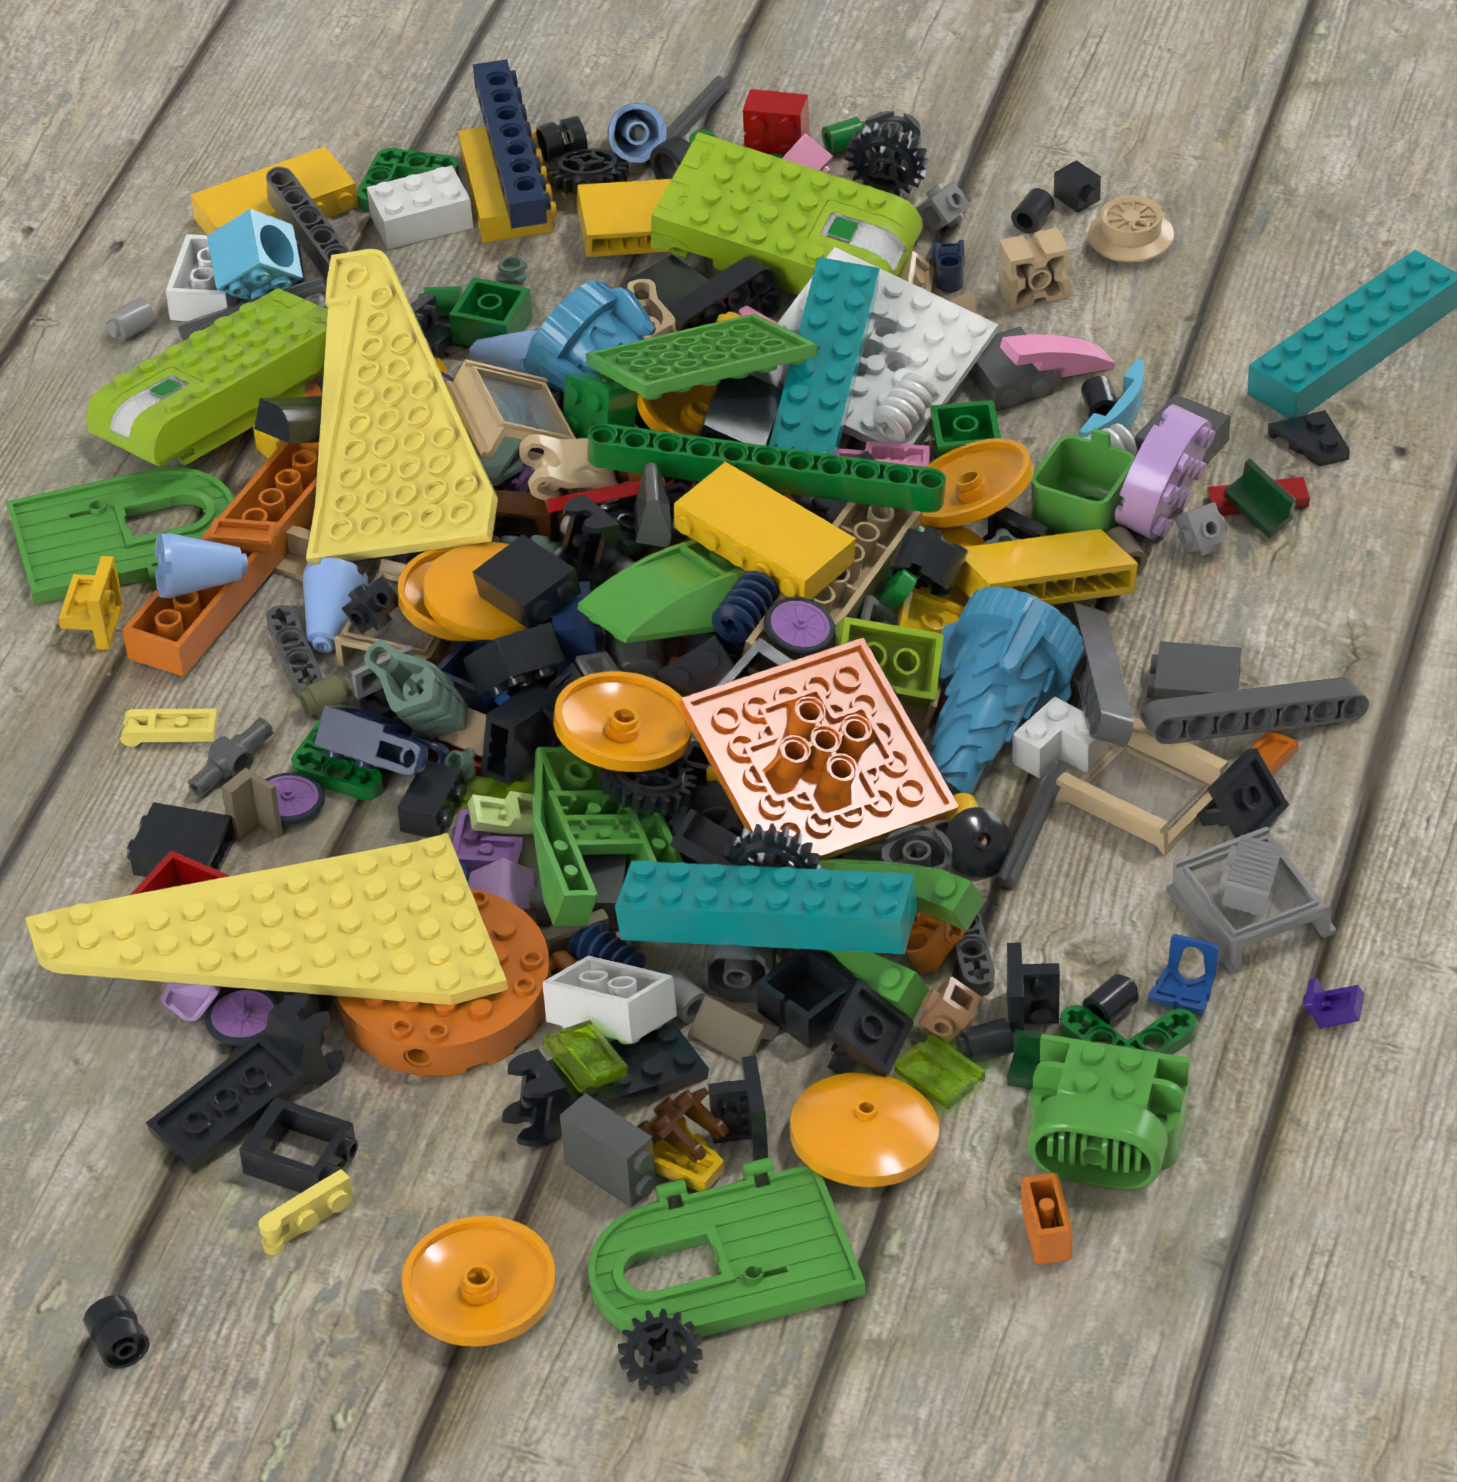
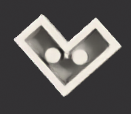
[1012,697,1109,779]

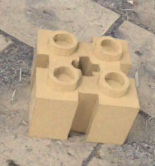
[999,227,1070,310]

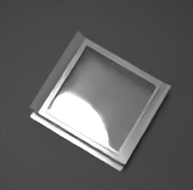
[1166,827,1336,974]

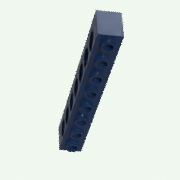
[473,59,551,229]

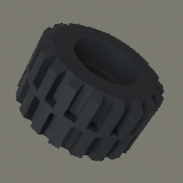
[667,780,745,864]

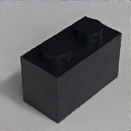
[397,761,467,838]

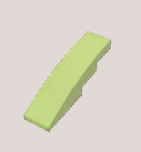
[468,791,534,835]

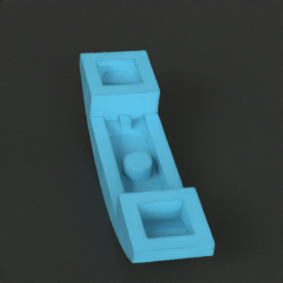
[1079,358,1144,437]

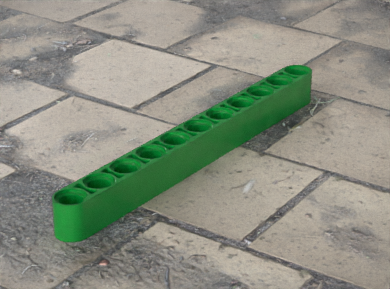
[587,424,946,513]

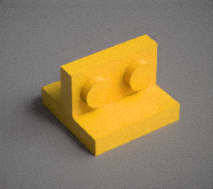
[58,556,124,650]
[896,588,965,633]

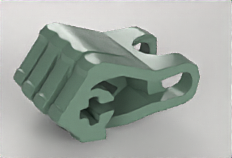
[364,640,468,740]

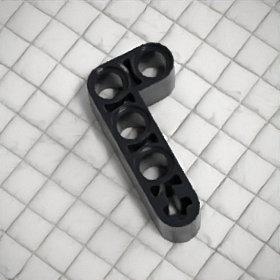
[667,256,781,331]

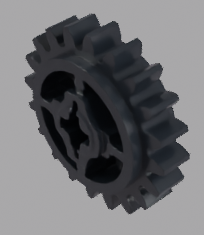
[845,122,929,197]
[547,148,629,195]
[599,760,697,816]
[722,823,822,869]

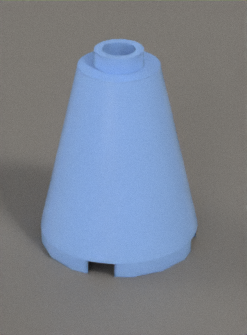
[607,103,667,162]
[468,328,540,391]
[155,532,248,599]
[303,558,369,653]

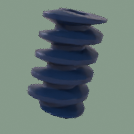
[712,571,779,644]
[568,923,646,969]

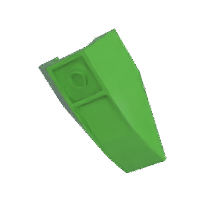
[577,539,780,643]

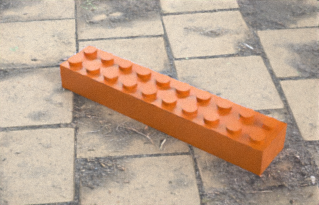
[122,441,319,677]

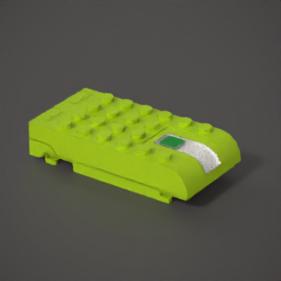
[651,132,923,295]
[86,288,328,467]

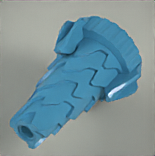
[524,280,656,430]
[929,586,1084,795]

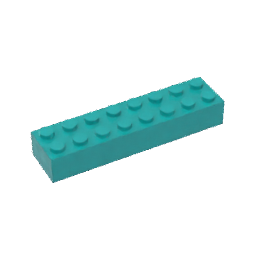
[1247,250,1457,419]
[769,257,880,455]
[615,861,917,954]

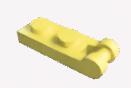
[120,708,219,747]
[259,1169,354,1256]

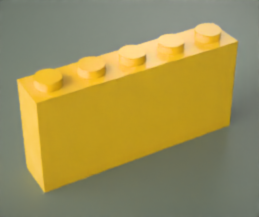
[458,120,557,243]
[190,146,359,235]
[577,179,672,257]
[673,462,856,600]
[956,529,1138,605]

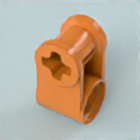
[905,912,965,974]

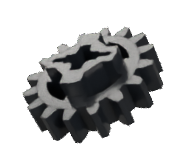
[618,1308,703,1395]

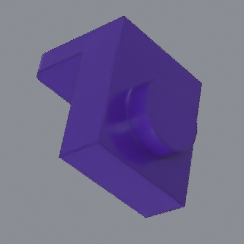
[1303,978,1364,1029]

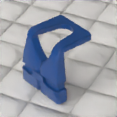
[1148,934,1219,1016]

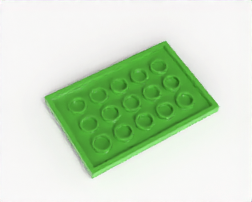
[586,313,817,400]

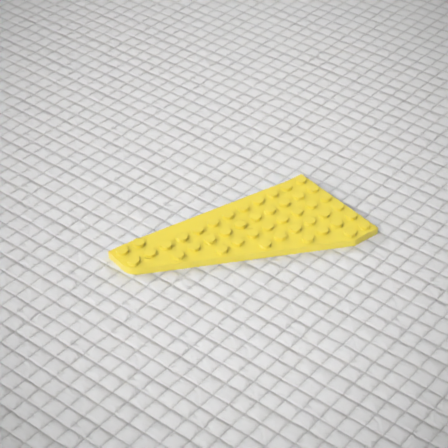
[306,249,498,566]
[26,833,508,1005]

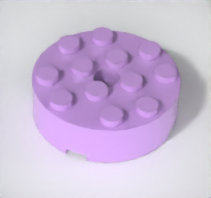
[1115,404,1216,540]

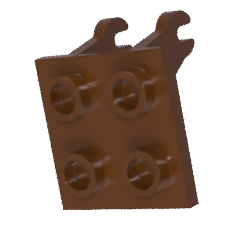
[636,1087,729,1163]

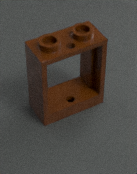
[493,490,561,543]

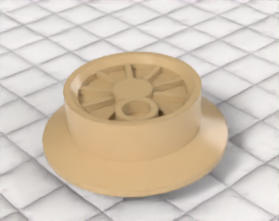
[1088,195,1174,262]

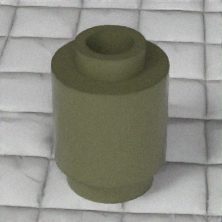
[299,674,352,717]

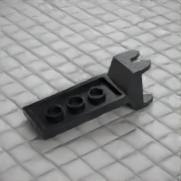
[552,482,691,582]
[146,993,345,1172]
[502,1022,709,1147]

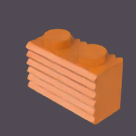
[1021,1173,1073,1265]

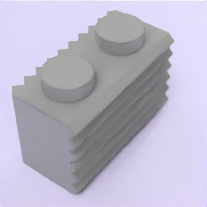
[1218,835,1283,917]

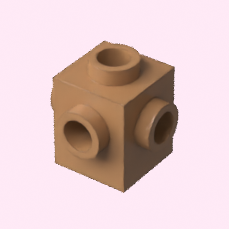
[919,976,981,1043]

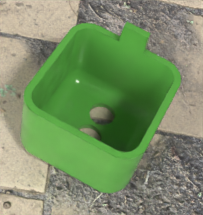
[1031,428,1135,534]

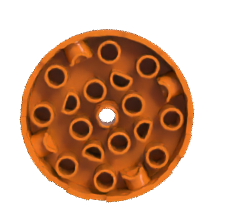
[335,889,551,1076]

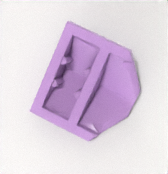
[468,858,537,913]
[160,982,222,1021]

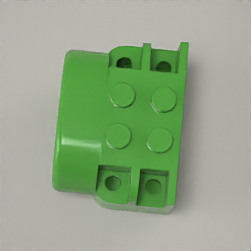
[1027,1034,1190,1190]

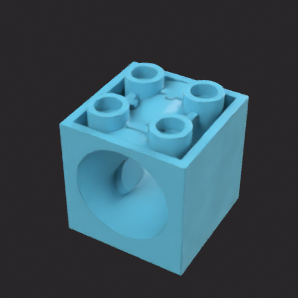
[207,209,303,301]

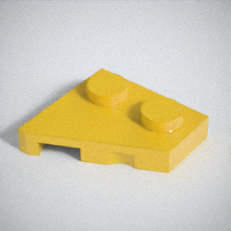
[653,1116,724,1192]

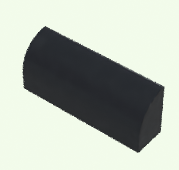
[254,396,322,444]

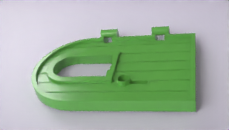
[6,467,234,605]
[588,1157,866,1342]

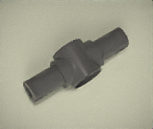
[188,717,273,798]

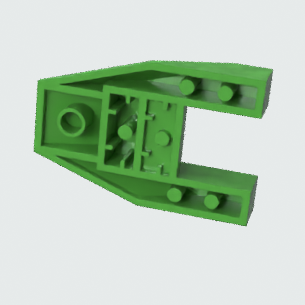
[532,747,683,926]
[790,858,985,1021]

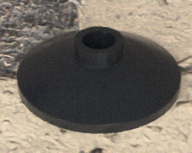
[945,807,1012,877]

